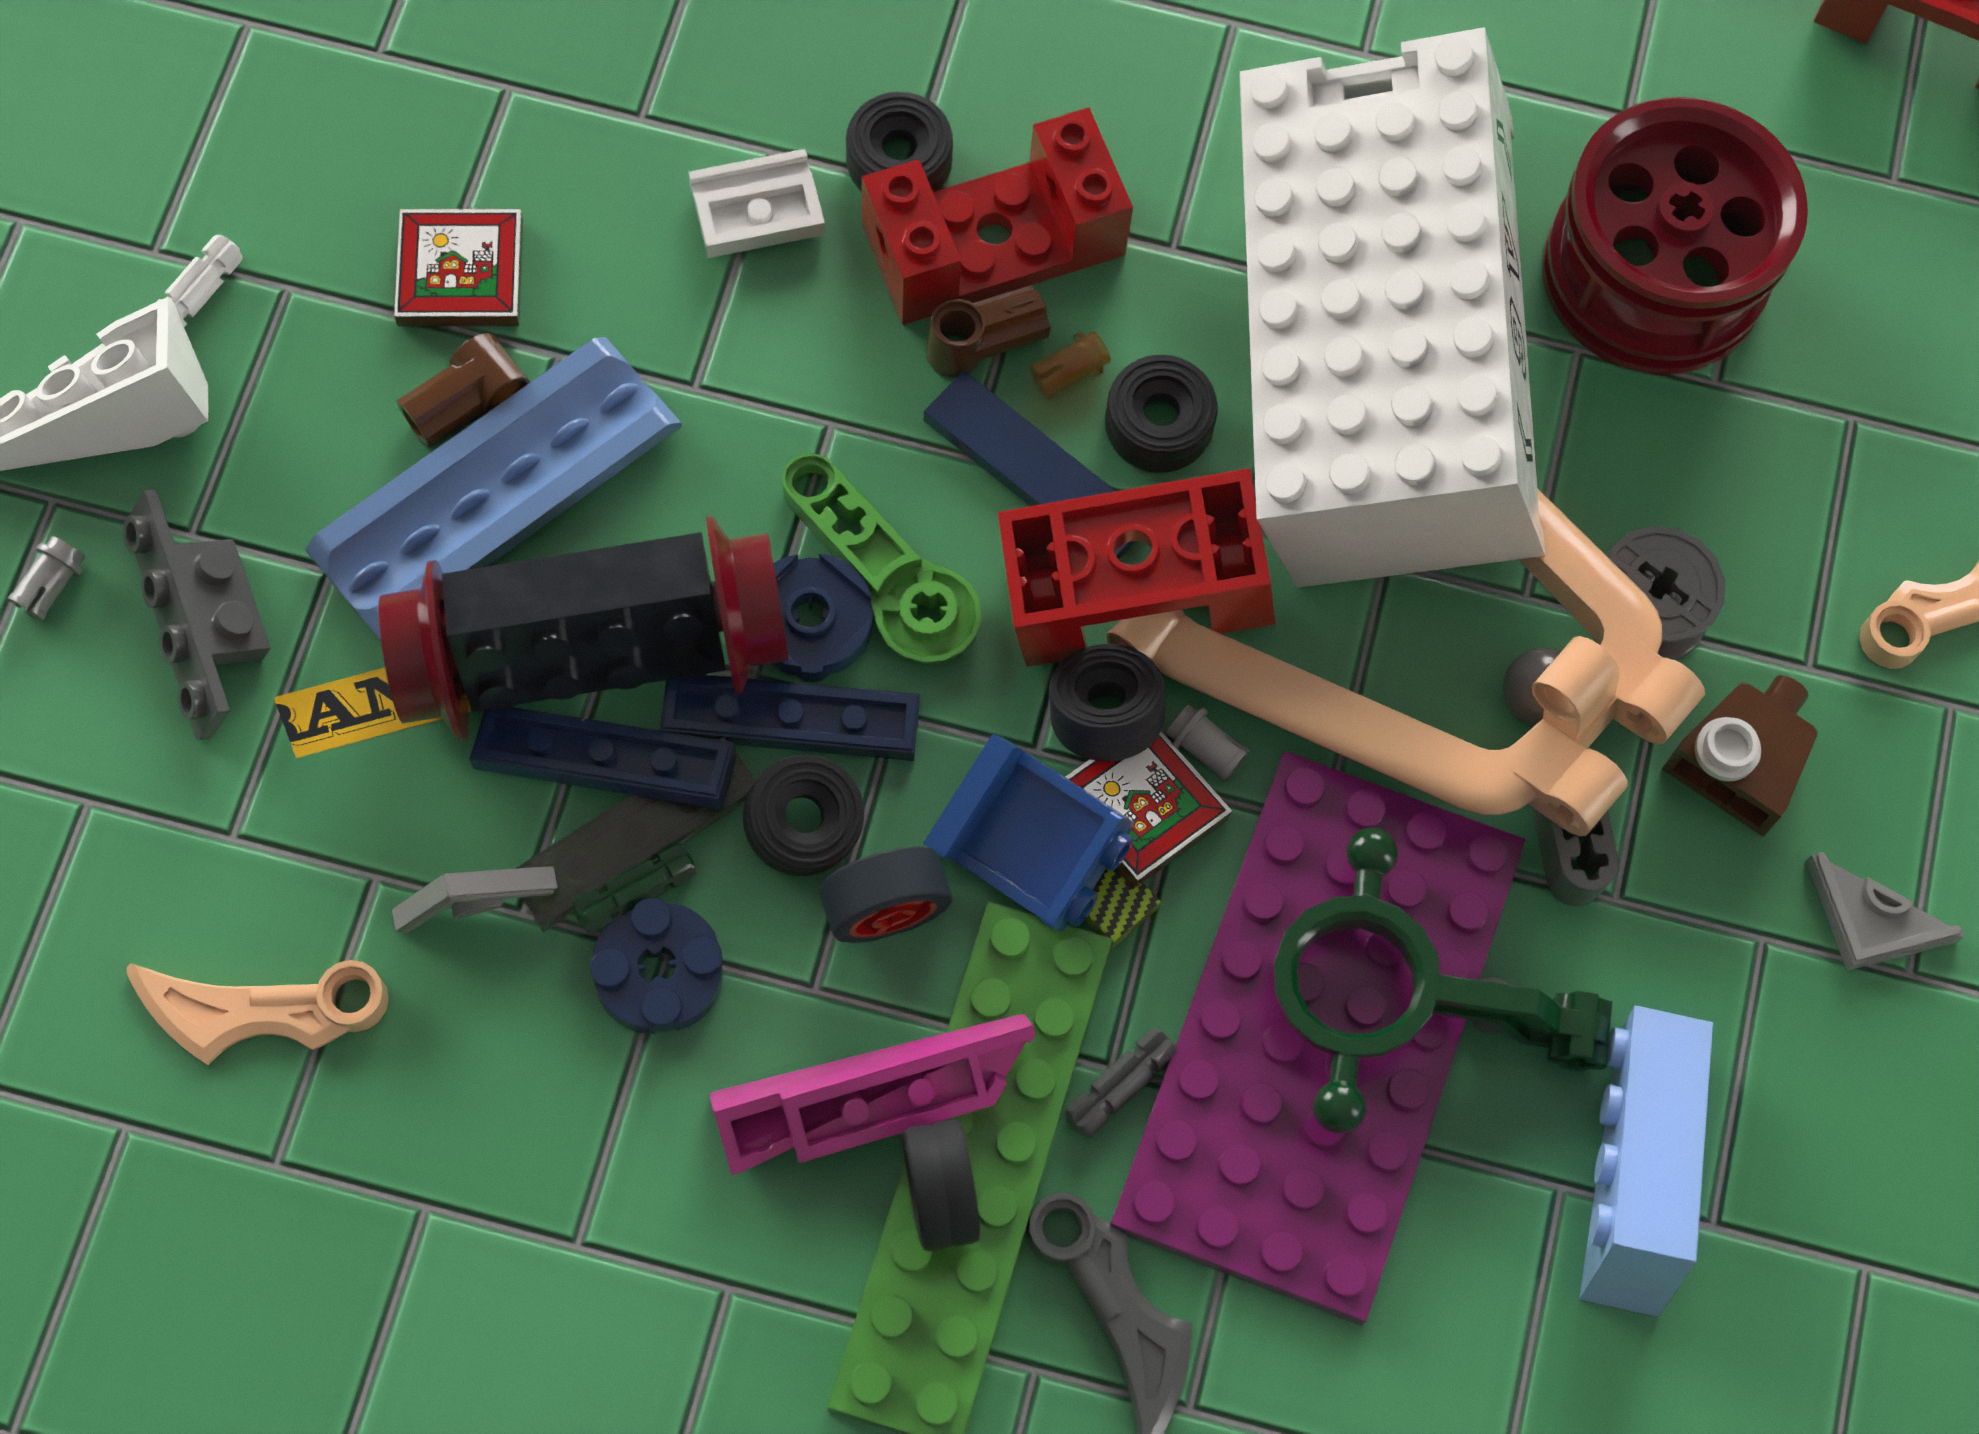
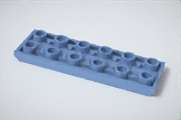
[306,337,682,642]

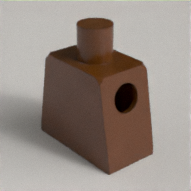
[1662,675,1818,837]

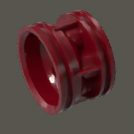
[1542,97,1808,375]

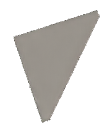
[1806,852,1965,971]
[392,866,558,934]

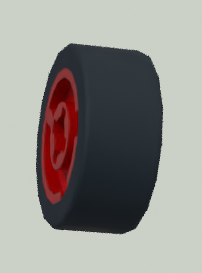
[819,846,952,943]

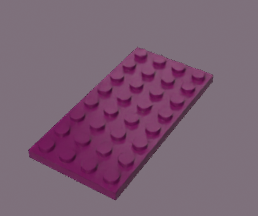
[1110,751,1526,1326]

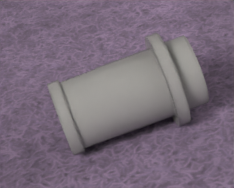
[7,536,85,621]
[1166,704,1250,783]

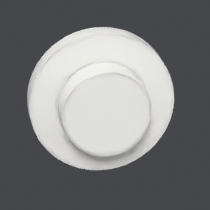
[1694,717,1761,781]

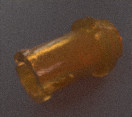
[1029,331,1111,399]

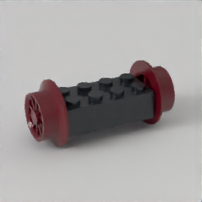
[378,515,789,740]

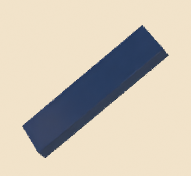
[923,370,1136,560]
[660,675,920,761]
[469,707,737,809]

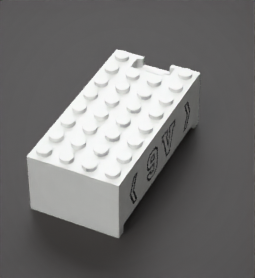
[1240,27,1545,588]

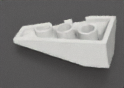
[0,297,208,471]

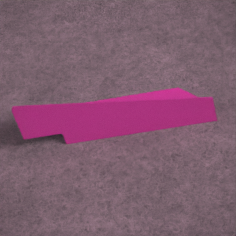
[709,1014,1035,1175]

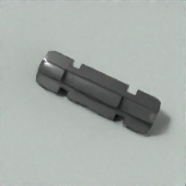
[1065,1028,1176,1137]

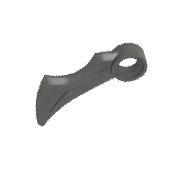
[1026,1193,1192,1434]

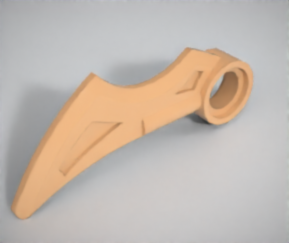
[1859,561,1979,669]
[126,960,389,1065]

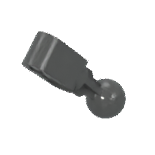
[1503,648,1619,906]

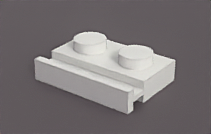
[689,149,825,258]

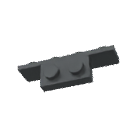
[123,490,271,740]

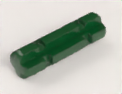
[572,843,696,933]

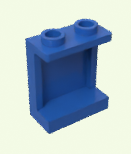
[923,733,1135,932]

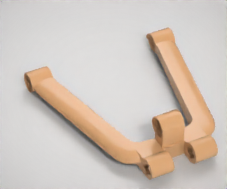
[1106,488,1705,836]

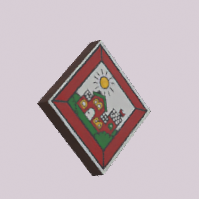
[394,209,523,326]
[1065,731,1232,889]

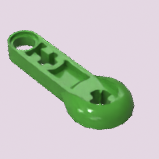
[782,453,982,665]

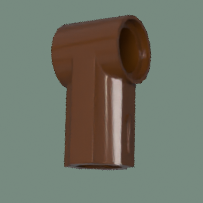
[926,286,1050,377]
[396,333,530,448]

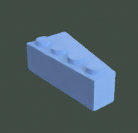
[1579,1005,1713,1317]

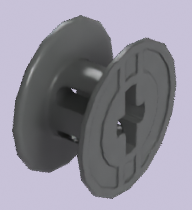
[1607,526,1725,660]

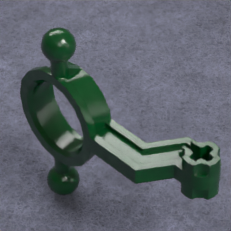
[1273,827,1612,1134]

